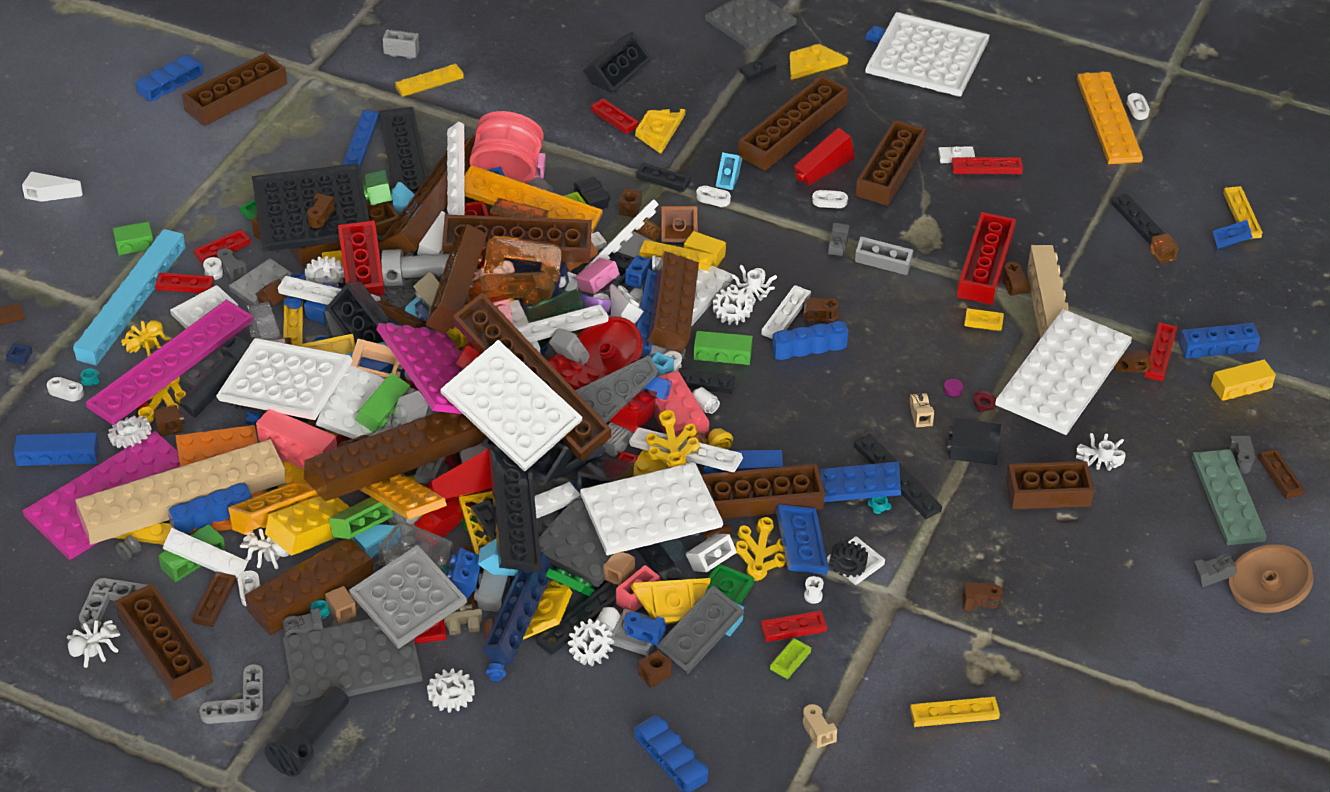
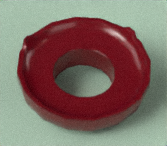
[973,391,997,412]
[445,454,462,469]

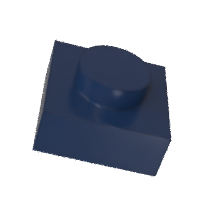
[415,300,430,321]
[6,343,33,364]

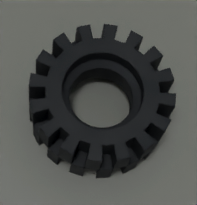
[829,540,868,577]

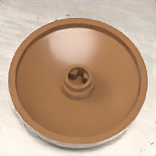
[1229,545,1314,613]

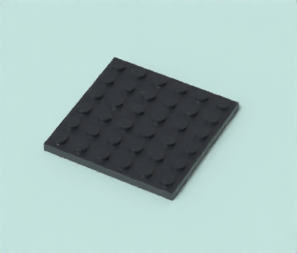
[252,163,370,252]

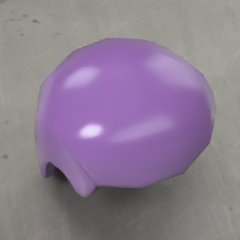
[583,296,612,313]

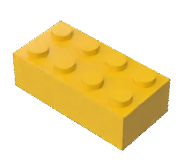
[265,495,350,556]

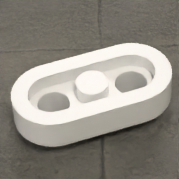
[1127,93,1150,120]
[696,186,731,207]
[812,190,848,208]
[47,377,84,401]
[238,571,260,607]

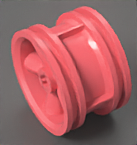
[469,111,544,183]

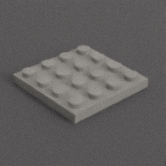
[349,545,467,649]

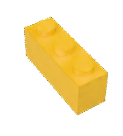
[1211,359,1276,401]

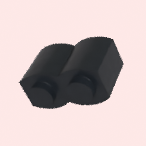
[574,177,610,209]

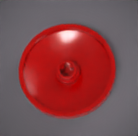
[577,316,643,375]

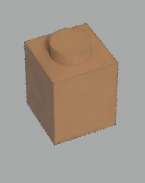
[604,552,636,586]
[325,586,356,624]

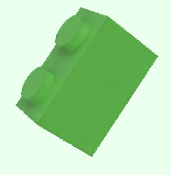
[113,222,153,256]

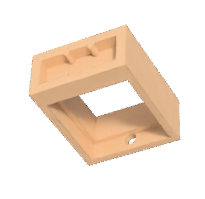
[350,339,403,378]

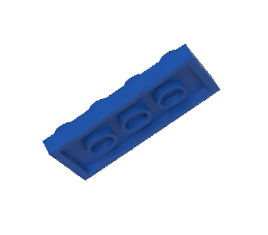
[820,462,901,502]
[776,504,829,574]

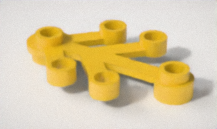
[138,376,186,424]
[646,410,700,468]
[735,517,786,581]

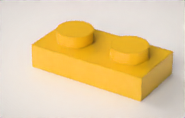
[965,308,1004,331]

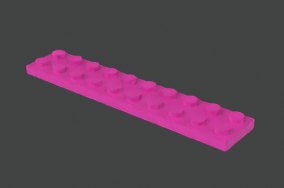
[86,299,254,425]

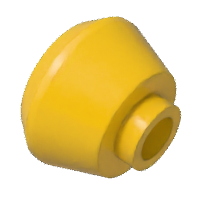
[707,428,733,450]

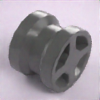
[115,535,142,561]

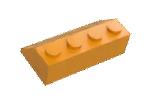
[228,482,318,535]

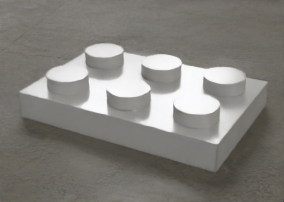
[229,258,293,308]

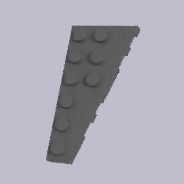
[562,355,659,455]

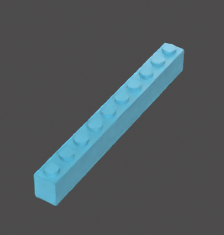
[73,229,185,366]

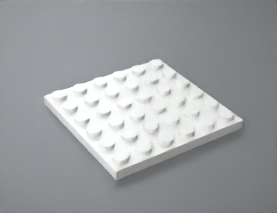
[866,12,990,96]

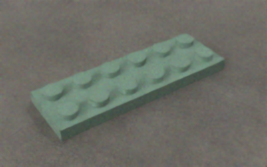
[1192,449,1267,545]

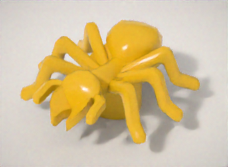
[121,320,172,356]

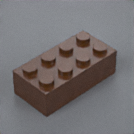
[1006,461,1094,509]

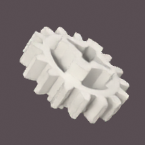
[305,256,345,287]
[713,287,753,325]
[108,416,152,448]
[568,619,615,666]
[427,669,475,712]

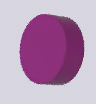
[944,379,963,397]

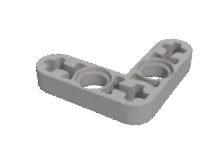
[79,578,148,631]
[199,664,264,724]

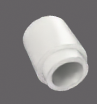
[692,387,720,414]
[594,607,620,637]

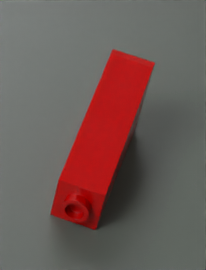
[794,128,855,185]
[426,448,492,502]

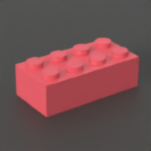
[645,371,709,440]
[256,409,337,469]

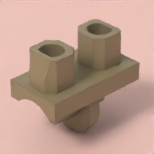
[444,604,482,635]

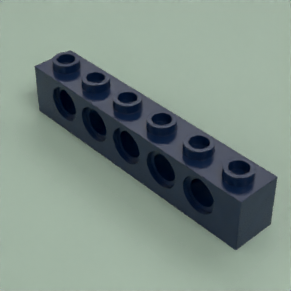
[482,552,554,665]

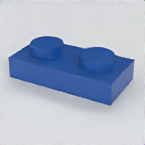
[1212,220,1253,249]

